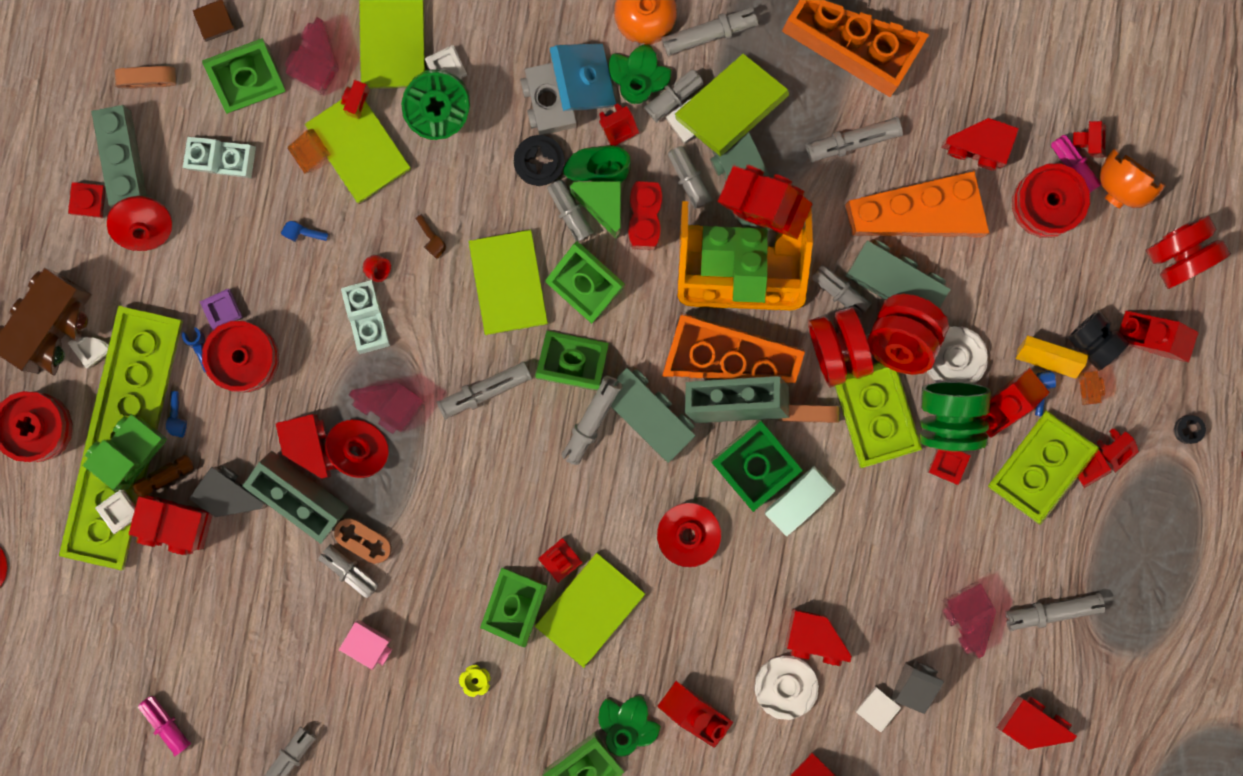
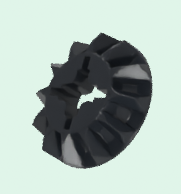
[514,135,565,187]

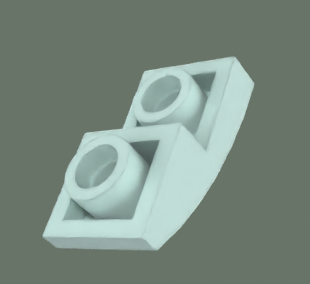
[183,137,256,178]
[341,280,390,354]
[765,466,836,536]

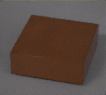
[192,0,235,42]

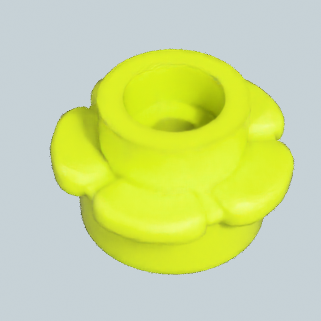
[459,665,491,697]

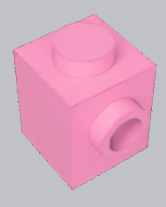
[339,620,393,669]

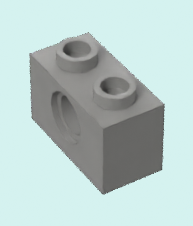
[520,63,577,135]

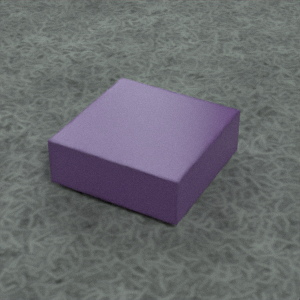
[200,288,243,330]

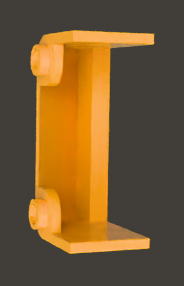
[677,201,813,311]

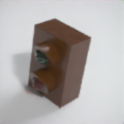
[0,268,92,376]

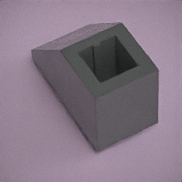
[189,465,267,517]
[891,661,944,714]

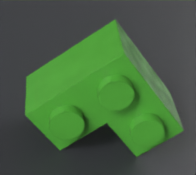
[701,226,768,303]
[82,414,168,490]

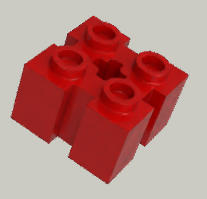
[718,165,813,239]
[128,496,213,555]

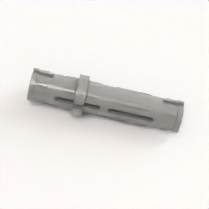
[662,6,758,57]
[805,116,903,163]
[436,361,532,420]
[561,376,622,465]
[1005,593,1105,632]

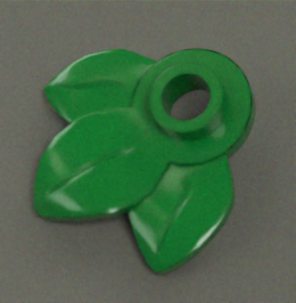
[609,44,671,104]
[598,695,661,757]

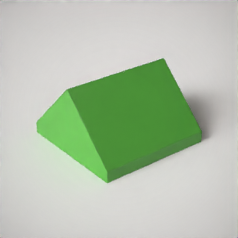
[202,38,286,114]
[570,182,620,239]
[544,241,625,324]
[535,331,609,391]
[480,567,548,648]
[542,732,625,776]

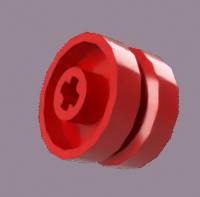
[1012,163,1090,238]
[1146,215,1231,289]
[867,294,949,375]
[808,307,874,388]
[202,321,279,393]
[0,391,73,462]

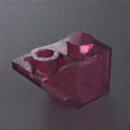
[285,17,338,96]
[349,382,425,434]
[942,582,996,659]

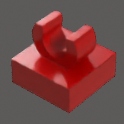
[599,103,639,146]
[1073,121,1106,158]
[1097,429,1139,473]
[538,538,583,583]

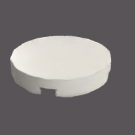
[927,326,988,384]
[754,655,819,720]

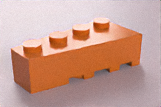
[782,0,930,97]
[845,171,990,237]
[662,312,805,383]

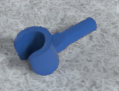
[281,221,328,242]
[182,327,206,373]
[1035,371,1056,416]
[166,391,187,438]

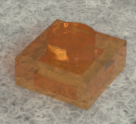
[1079,371,1105,405]

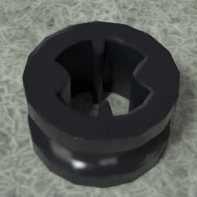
[1173,415,1206,444]

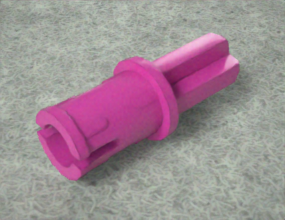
[1051,135,1101,192]
[138,696,191,757]

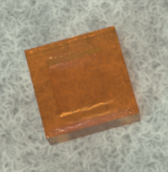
[287,128,331,174]

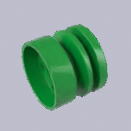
[401,68,470,140]
[920,382,991,451]

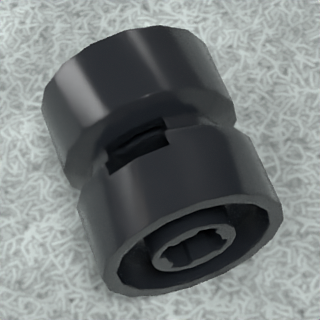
[1068,310,1130,371]

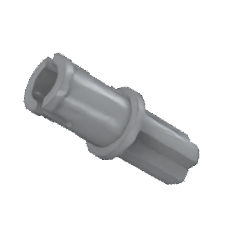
[644,70,704,123]
[668,146,712,209]
[547,180,594,242]
[812,265,872,318]
[318,544,378,598]
[264,726,317,776]

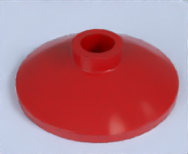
[107,196,172,251]
[325,420,389,478]
[657,503,721,567]

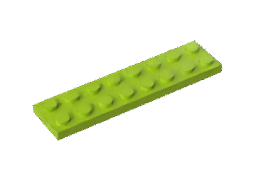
[59,306,183,571]

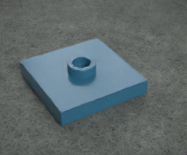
[549,44,616,111]

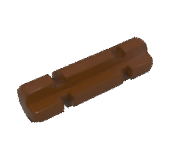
[132,455,194,496]

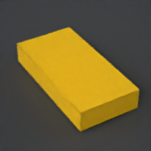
[1015,335,1088,379]

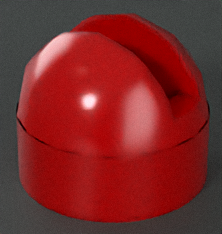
[362,255,391,283]

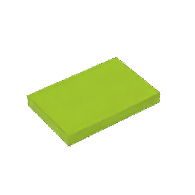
[359,0,425,89]
[675,54,789,157]
[305,99,411,204]
[468,230,548,336]
[834,362,922,469]
[988,410,1099,526]
[534,552,646,668]

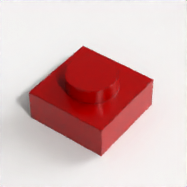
[341,80,370,119]
[68,182,106,219]
[1078,443,1112,488]
[927,449,970,485]

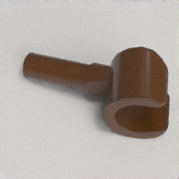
[415,214,446,259]

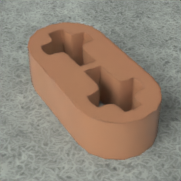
[115,66,176,89]
[778,405,840,423]
[334,518,392,564]

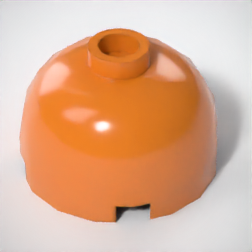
[614,0,677,45]
[1099,148,1166,209]

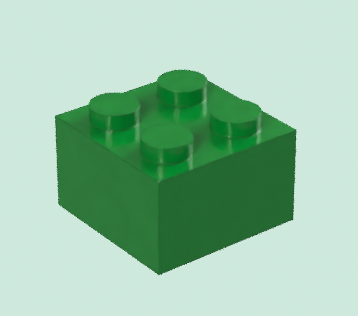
[710,420,803,512]

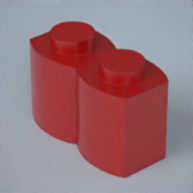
[628,181,662,250]

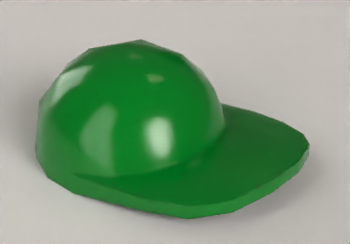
[564,146,631,185]

